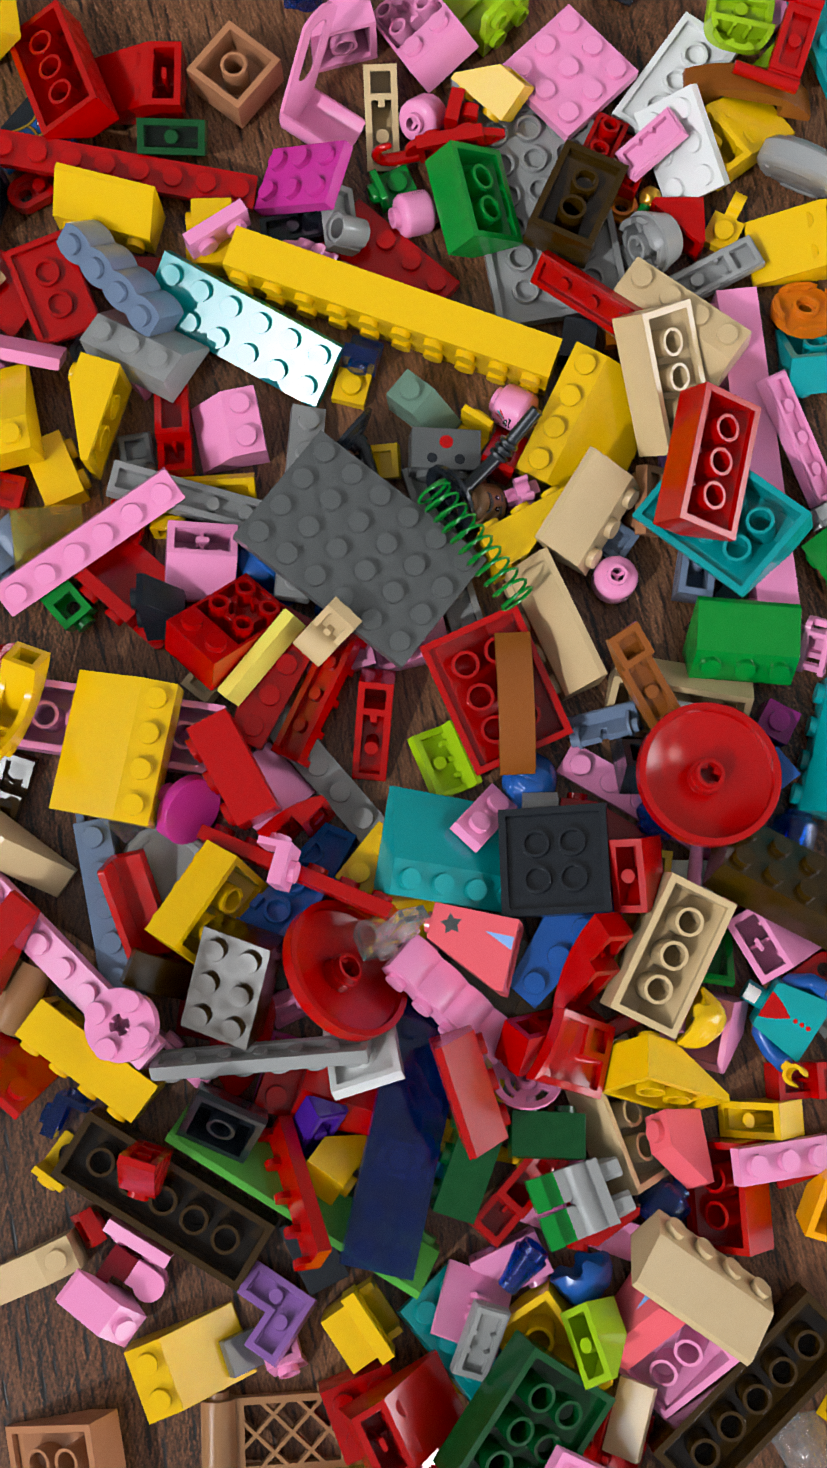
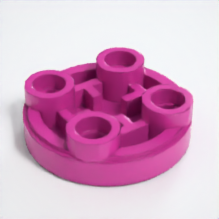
[156,774,220,845]

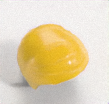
[674,986,727,1049]

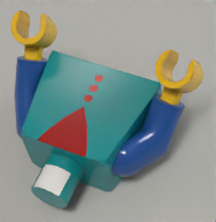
[739,973,827,1088]

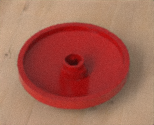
[636,702,782,848]
[282,900,408,1042]

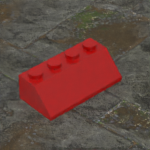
[10,0,120,139]
[653,381,762,542]

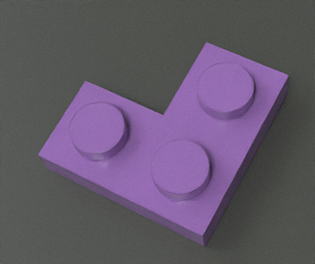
[237,1260,318,1368]

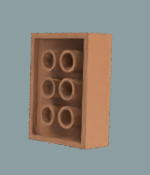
[5,1408,127,1468]

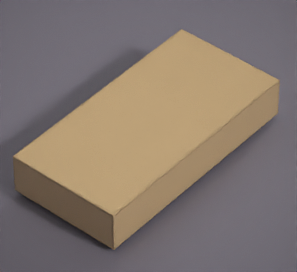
[602,1374,658,1464]

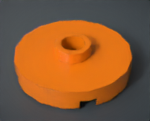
[770,281,827,339]

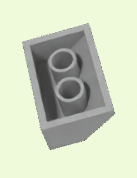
[79,309,210,403]

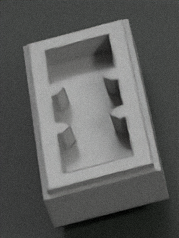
[449,1298,511,1382]

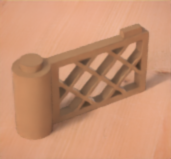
[0,957,51,1038]
[200,1383,349,1468]

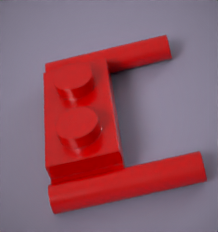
[731,0,825,95]

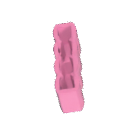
[382,933,508,1067]

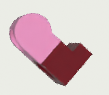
[95,1243,169,1303]

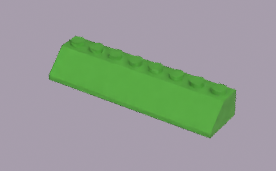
[164,1104,440,1299]

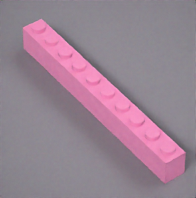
[710,286,802,618]

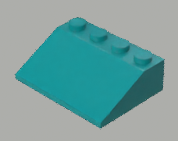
[632,469,813,598]
[789,677,827,821]
[373,786,502,913]

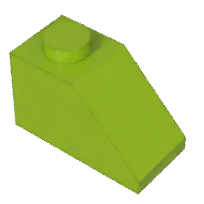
[560,1296,627,1390]

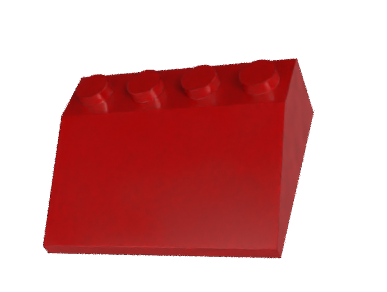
[419,605,574,776]

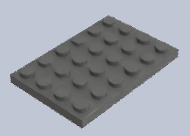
[233,430,487,670]

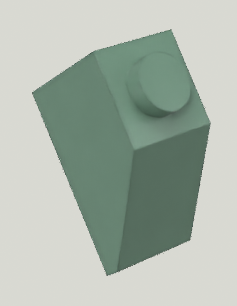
[386,369,462,429]

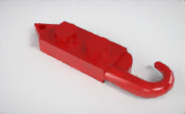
[371,122,506,167]

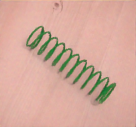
[417,478,533,611]

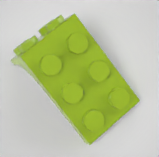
[443,0,529,57]

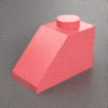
[645,1109,715,1189]

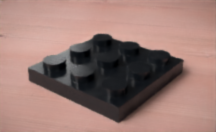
[498,803,613,919]

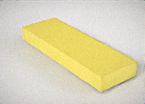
[217,608,306,707]

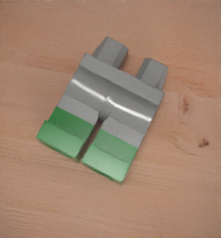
[524,1156,636,1252]

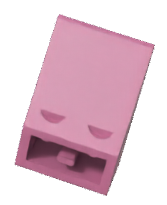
[373,0,479,93]

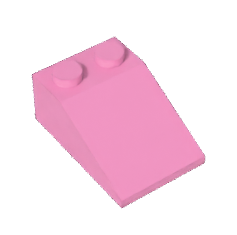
[619,1324,740,1420]

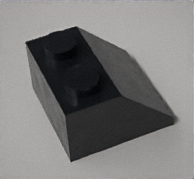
[177,1081,268,1164]

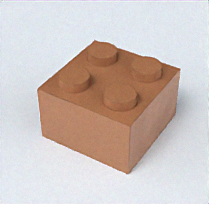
[186,20,284,129]

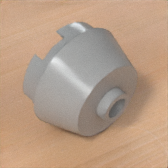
[618,211,683,273]

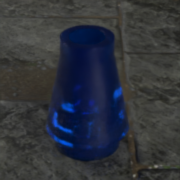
[498,1236,549,1295]

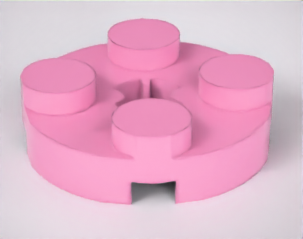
[84,988,160,1063]

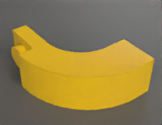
[0,641,51,760]

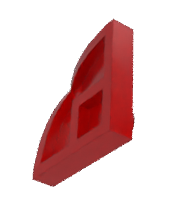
[526,1007,616,1100]

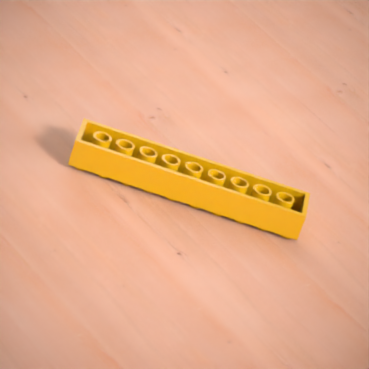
[222,225,562,396]

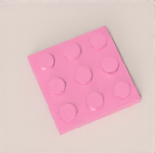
[502,4,639,142]

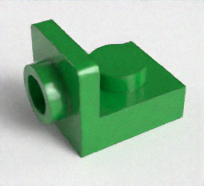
[366,164,417,214]

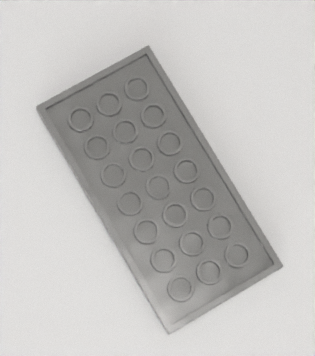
[451,76,625,326]

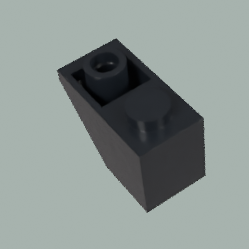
[130,573,189,641]
[609,737,645,794]

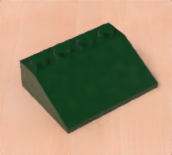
[432,1329,616,1468]

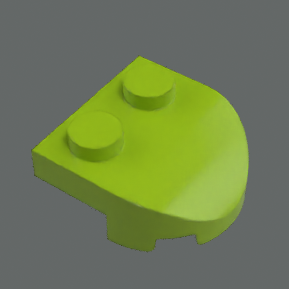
[703,0,776,55]

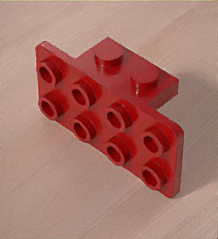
[73,538,196,650]

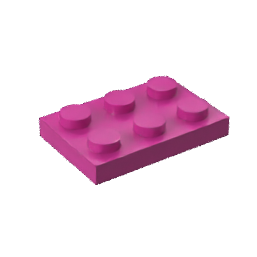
[254,140,353,216]

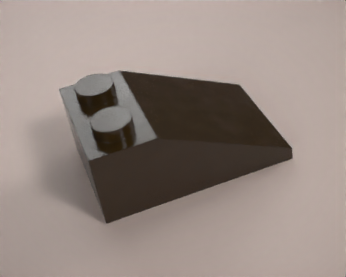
[523,139,629,269]

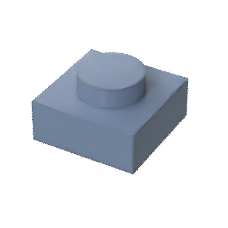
[602,523,639,558]

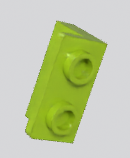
[407,720,482,797]

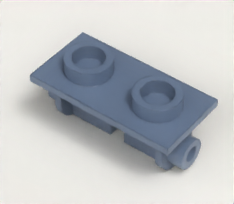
[567,701,644,750]

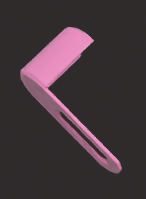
[279,1,365,147]

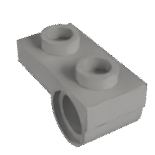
[321,185,370,257]

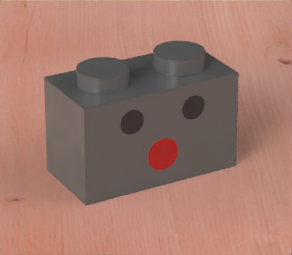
[408,426,481,483]

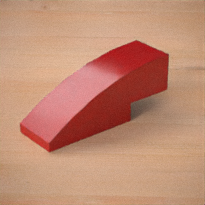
[154,383,196,477]
[552,912,634,1014]
[763,1059,827,1101]
[468,1159,570,1248]

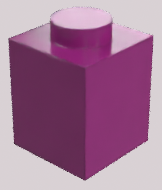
[753,698,802,748]

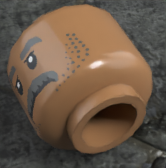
[456,483,507,524]

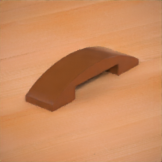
[682,63,811,121]
[606,621,681,729]
[494,632,536,775]

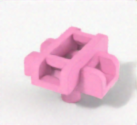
[796,615,827,678]

